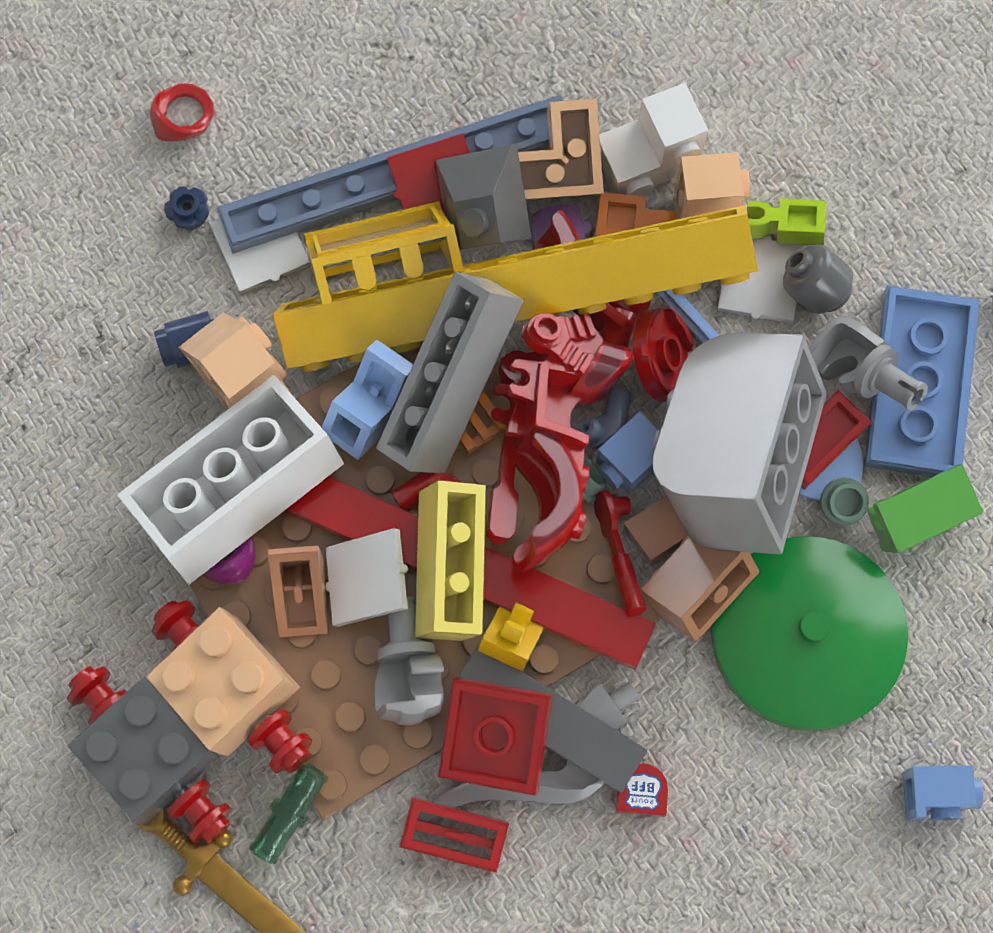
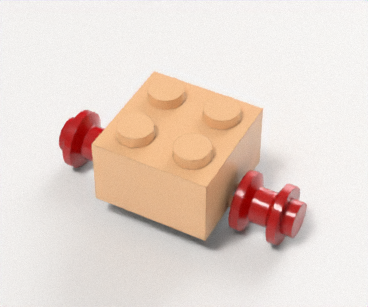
[146,600,312,774]

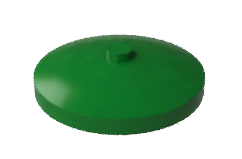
[711,536,908,731]

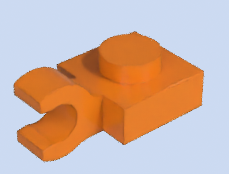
[595,192,677,237]

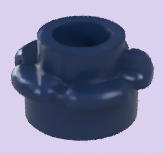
[164,186,210,230]

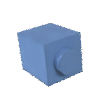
[596,411,658,495]

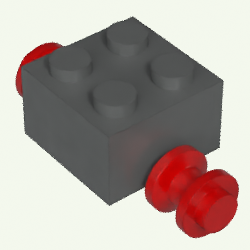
[67,666,232,844]

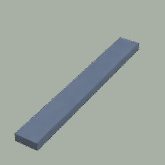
[216,94,563,254]

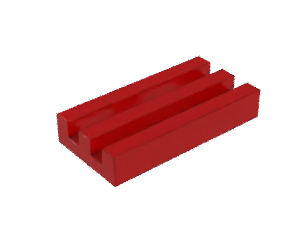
[399,797,509,873]

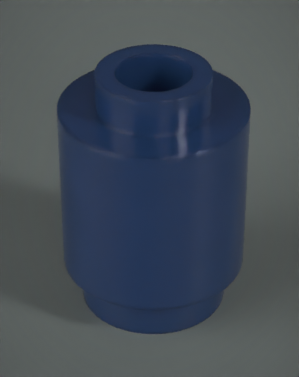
[154,310,215,368]

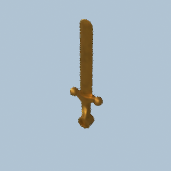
[135,808,307,933]

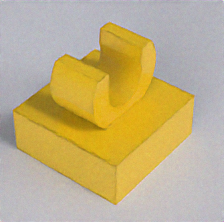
[478,603,544,672]

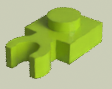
[747,198,827,245]

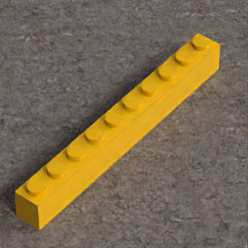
[272,205,758,372]

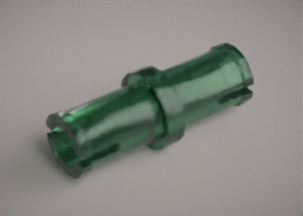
[249,762,329,865]

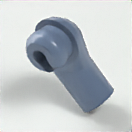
[577,388,632,448]

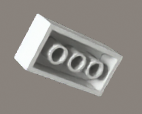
[117,375,344,585]

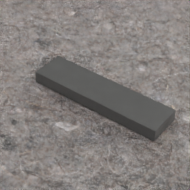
[458,645,648,794]

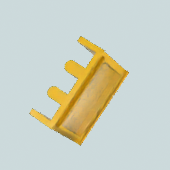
[304,201,464,305]

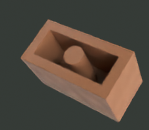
[640,535,759,642]

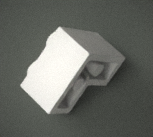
[600,83,708,196]

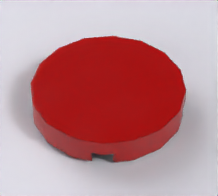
[633,307,693,403]

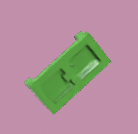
[867,464,984,553]

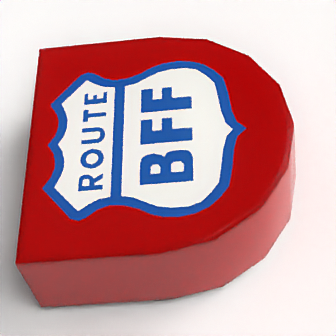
[616,763,668,817]

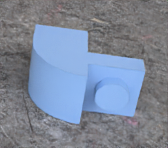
[322,340,413,460]

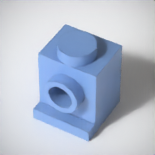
[903,766,983,822]

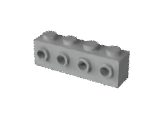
[376,272,524,473]

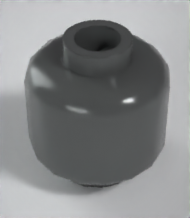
[783,244,853,314]

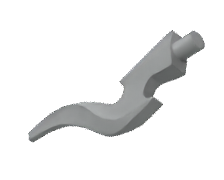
[415,682,639,831]

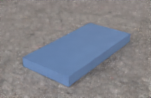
[864,285,980,477]

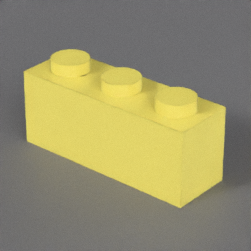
[415,481,486,641]

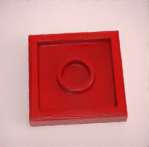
[438,677,553,796]

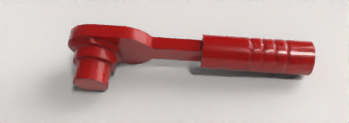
[594,490,646,616]

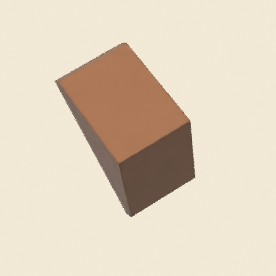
[268,546,328,637]

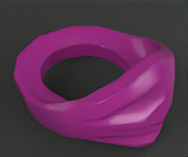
[202,536,255,585]

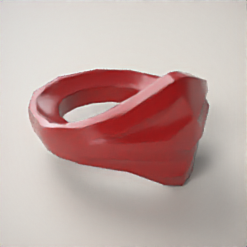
[150,84,214,142]

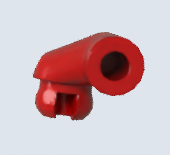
[390,472,462,511]

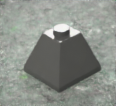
[436,144,532,251]

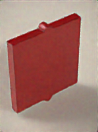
[386,133,469,213]

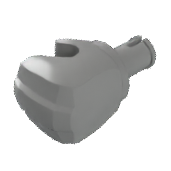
[809,316,927,411]
[375,596,444,726]

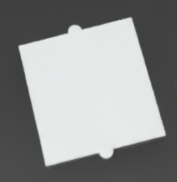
[209,218,311,294]
[717,235,805,323]
[325,528,408,627]

